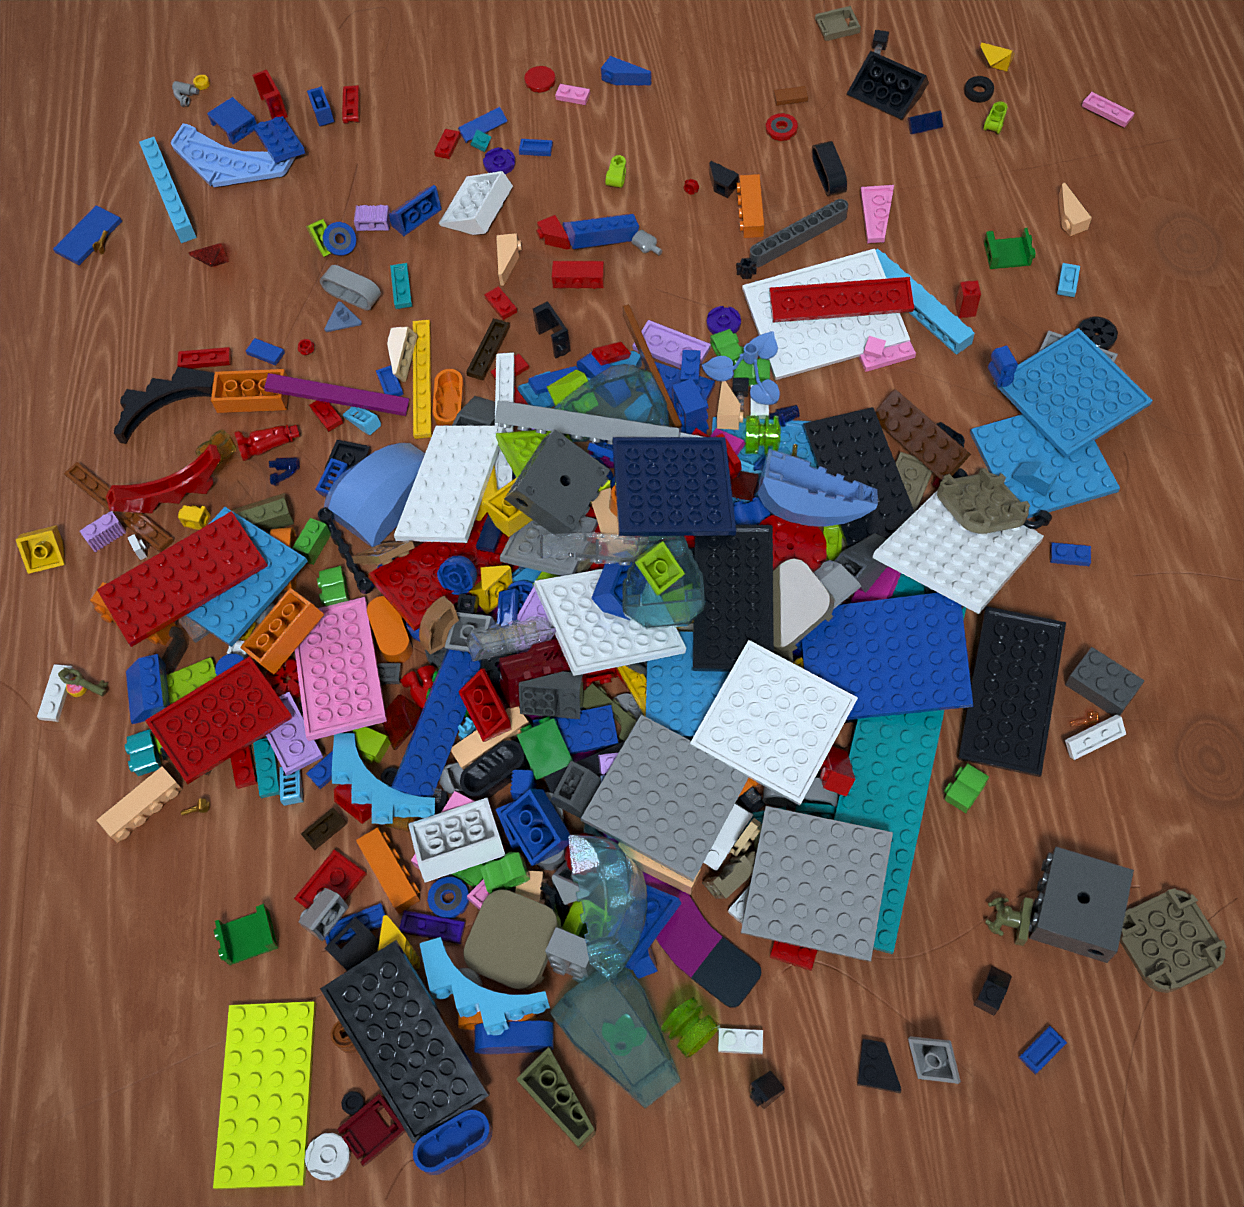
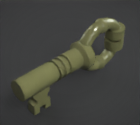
[58,668,108,697]

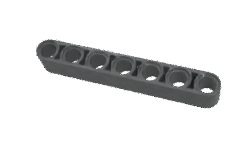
[750,199,848,267]

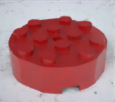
[759,515,827,572]

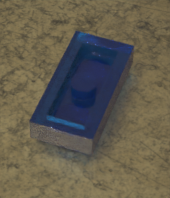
[908,110,943,134]

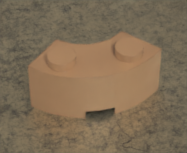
[419,596,459,654]

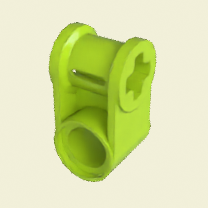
[983,101,1008,134]
[605,155,626,188]

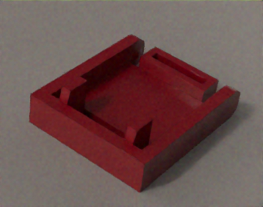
[337,1094,406,1167]

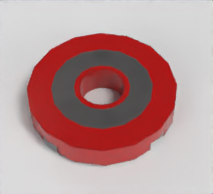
[766,113,798,141]

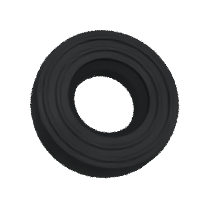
[964,76,994,103]

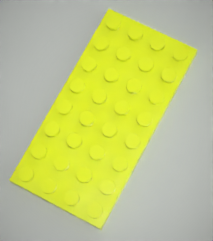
[213,1002,316,1189]

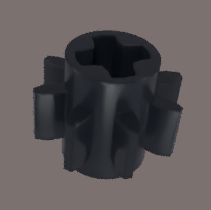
[736,258,757,279]

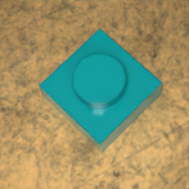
[470,129,491,152]

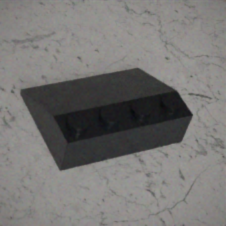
[847,51,929,120]

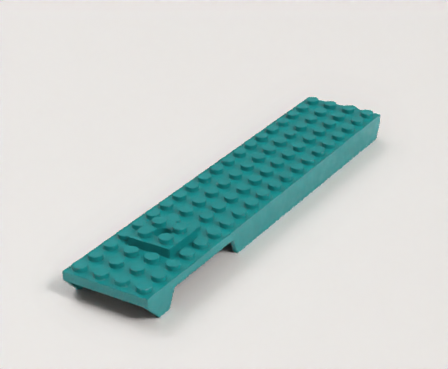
[834,573,966,954]

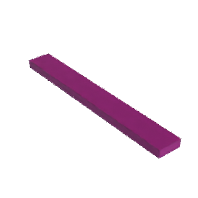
[264,373,409,416]

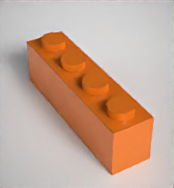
[736,174,764,238]
[356,827,420,914]

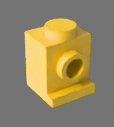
[178,505,211,530]

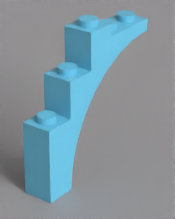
[332,733,435,824]
[419,937,550,1035]

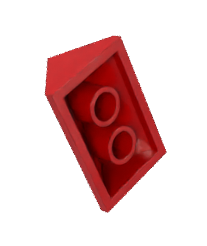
[458,669,512,742]

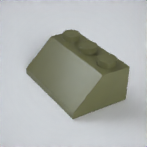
[232,493,294,533]

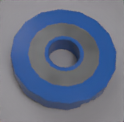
[322,222,356,256]
[427,877,469,919]

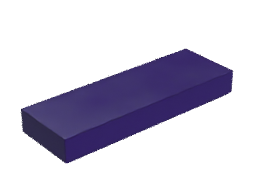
[399,910,466,944]

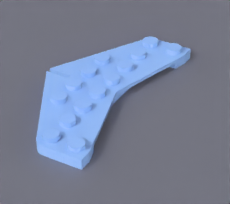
[171,123,296,187]

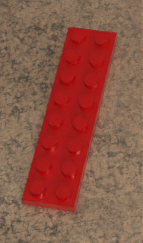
[769,277,914,323]

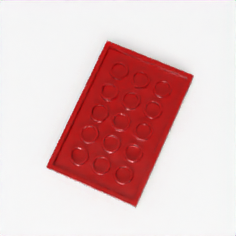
[145,656,292,785]

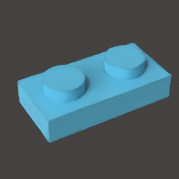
[1057,263,1080,297]

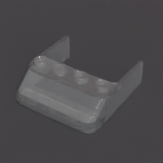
[540,532,648,565]

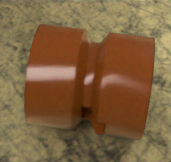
[330,1021,357,1053]

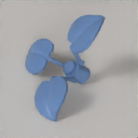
[702,331,780,405]

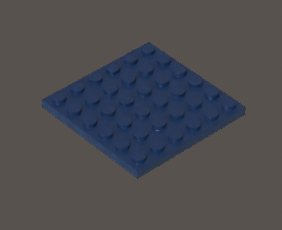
[612,437,736,536]

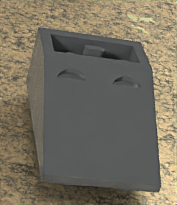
[452,396,495,426]
[834,533,887,593]
[519,672,583,719]
[550,761,601,818]

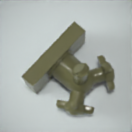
[985,897,1033,946]

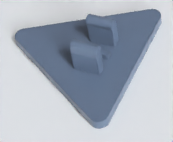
[324,302,362,332]

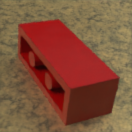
[551,261,605,289]
[819,746,855,797]

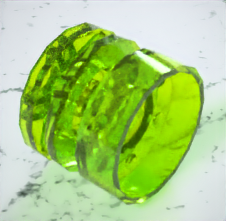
[746,415,781,455]
[661,997,720,1059]

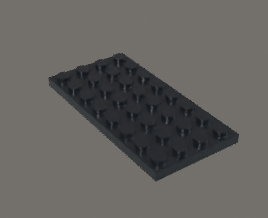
[803,407,915,549]
[693,525,774,672]
[958,606,1066,777]
[320,940,490,1144]

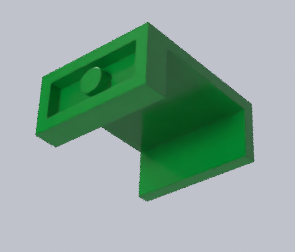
[984,228,1036,269]
[517,716,575,780]
[214,904,278,965]

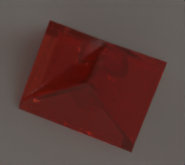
[188,242,229,267]
[730,471,759,501]
[382,695,423,750]

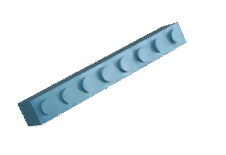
[139,137,197,243]
[876,249,975,355]

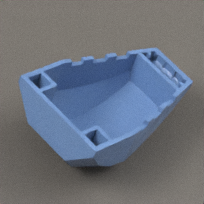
[324,443,425,547]
[757,449,878,527]

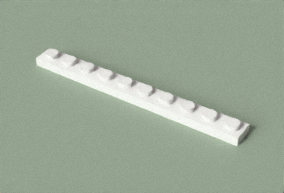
[494,352,515,490]

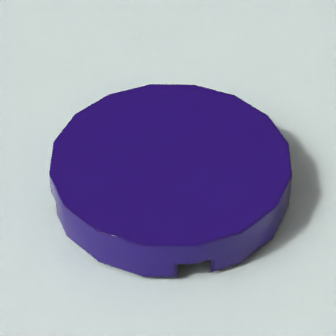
[483,148,516,174]
[707,306,741,334]

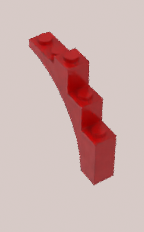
[106,444,221,514]

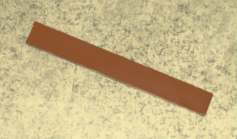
[623,304,682,428]
[64,462,174,553]

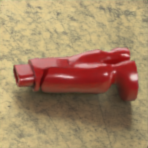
[234,424,300,461]
[400,666,436,712]

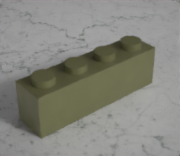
[516,1047,596,1150]

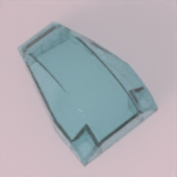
[553,364,669,442]
[622,536,706,630]
[569,835,648,980]
[550,962,681,1109]

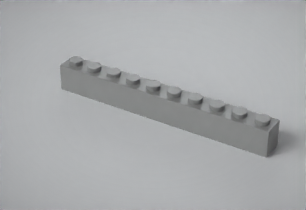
[495,400,682,445]

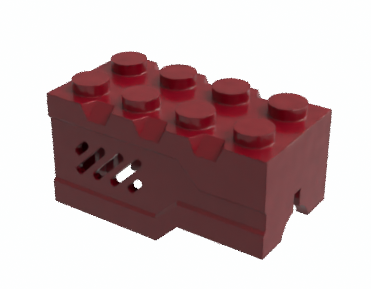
[499,639,586,709]

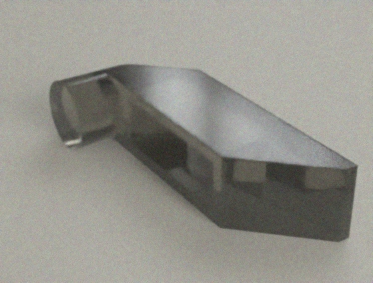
[161,626,188,675]

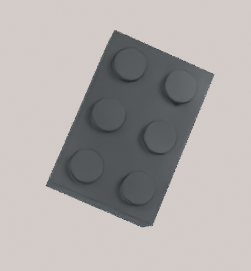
[1066,647,1145,716]

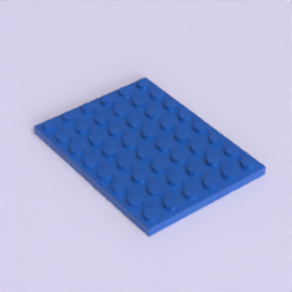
[802,593,974,720]

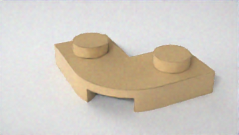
[730,818,761,857]

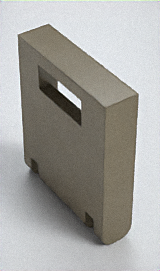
[815,6,861,41]

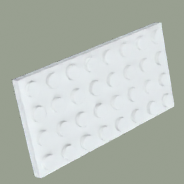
[394,426,506,543]

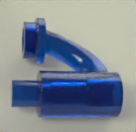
[769,405,800,427]
[269,457,300,486]

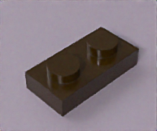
[301,808,347,851]

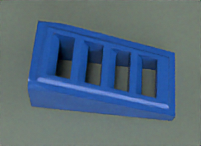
[315,458,348,497]

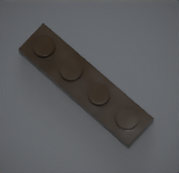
[466,318,510,380]

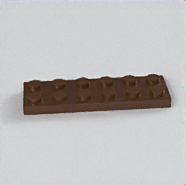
[876,389,971,480]

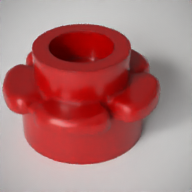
[684,179,699,195]
[298,339,314,355]

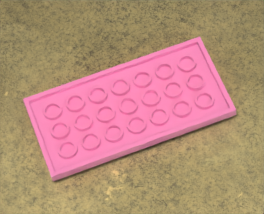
[295,597,387,741]

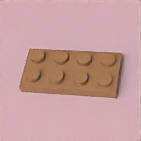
[352,541,415,565]

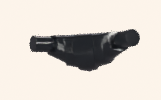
[540,883,569,927]

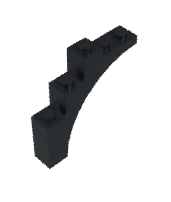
[114,367,215,444]

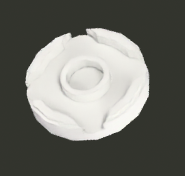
[305,1133,351,1181]

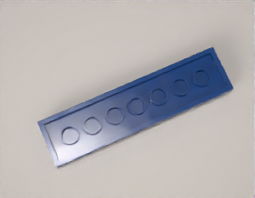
[391,644,481,798]

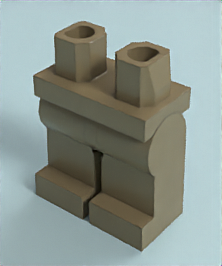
[702,851,757,899]

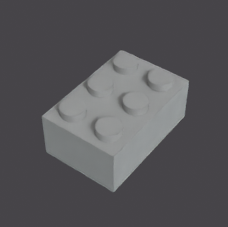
[545,927,601,984]

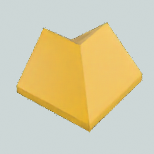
[980,42,1015,71]
[469,565,513,615]

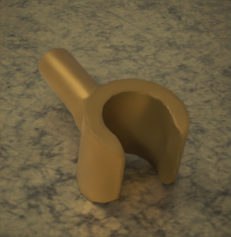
[92,230,108,255]
[181,799,210,816]

